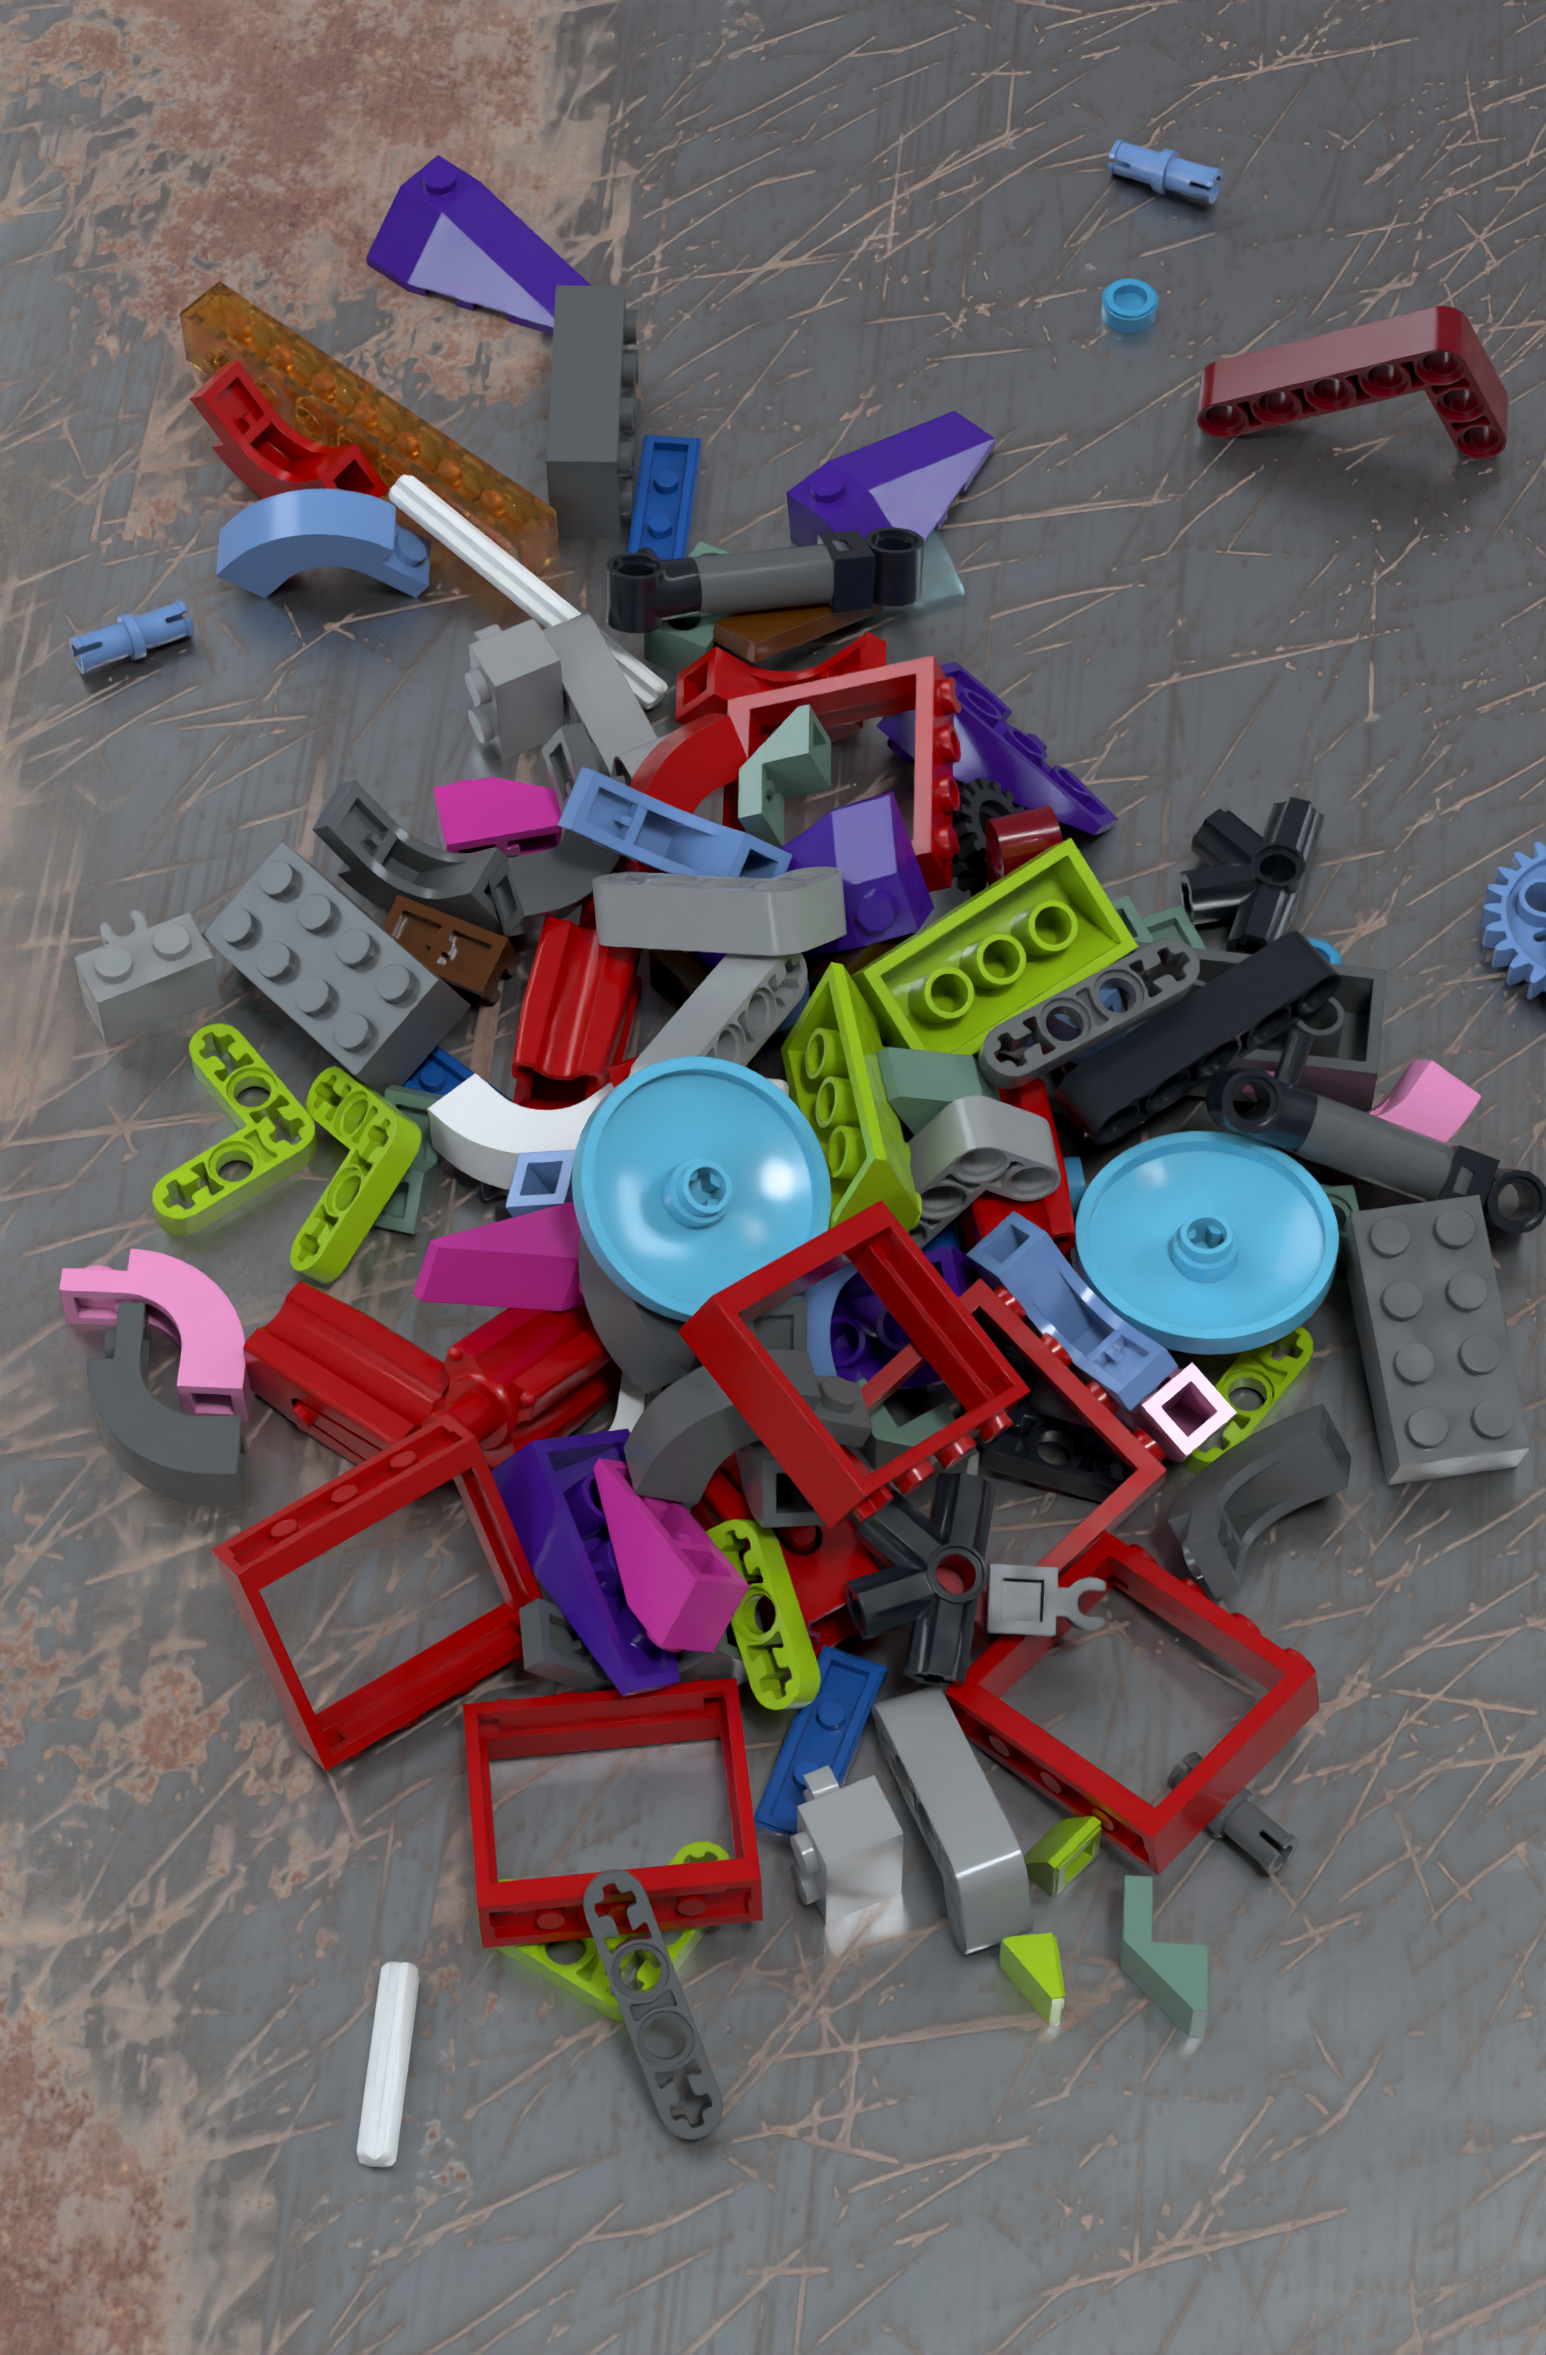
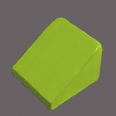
[1023,1816,1102,1897]
[999,1932,1065,2025]

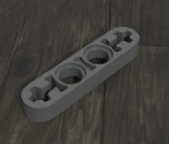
[978,938,1200,1089]
[583,1869,723,2140]

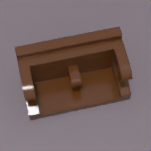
[382,895,520,1003]

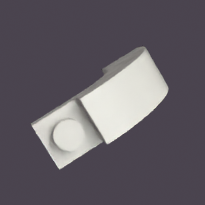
[427,1073,613,1190]

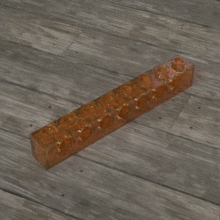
[179,281,559,576]

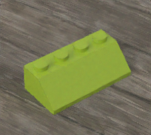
[850,838,1139,1056]
[781,962,922,1233]

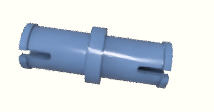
[1107,139,1223,204]
[69,600,194,674]

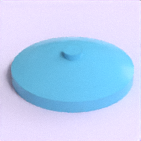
[572,1056,831,1322]
[1075,1131,1339,1355]

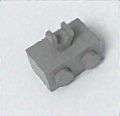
[465,618,565,762]
[74,910,221,1046]
[790,1765,904,1924]

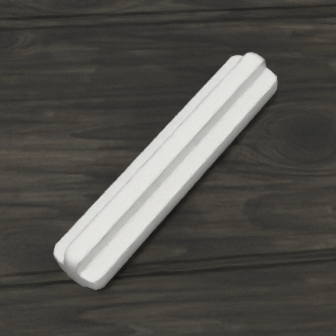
[356,1961,420,2168]

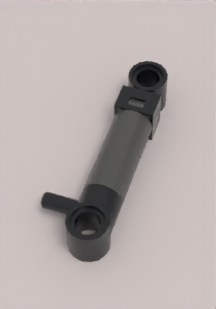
[606,527,924,633]
[1205,1030,1546,1234]

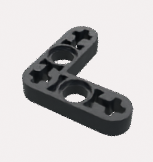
[964,1323,1134,1502]

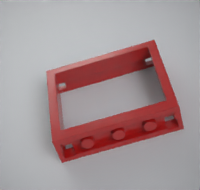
[722,655,961,892]
[678,1200,1031,1529]
[839,1278,1167,1645]
[211,1414,544,1771]
[945,1532,1320,1875]
[463,1678,763,1949]

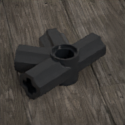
[1179,797,1324,955]
[844,1472,997,1687]

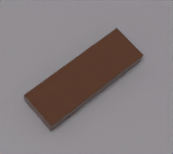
[714,603,883,663]

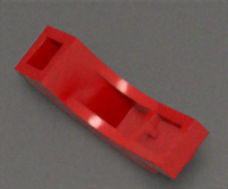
[189,360,389,499]
[675,632,886,742]
[620,713,748,873]

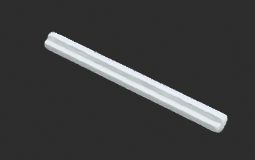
[388,475,668,709]

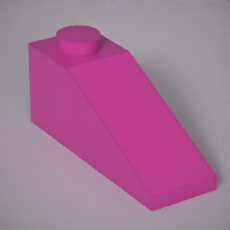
[433,777,562,858]
[413,1201,585,1311]
[593,1458,750,1653]

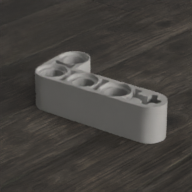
[542,613,670,786]
[592,867,847,956]
[629,953,807,1077]
[908,1095,1061,1249]
[871,1686,1033,1955]

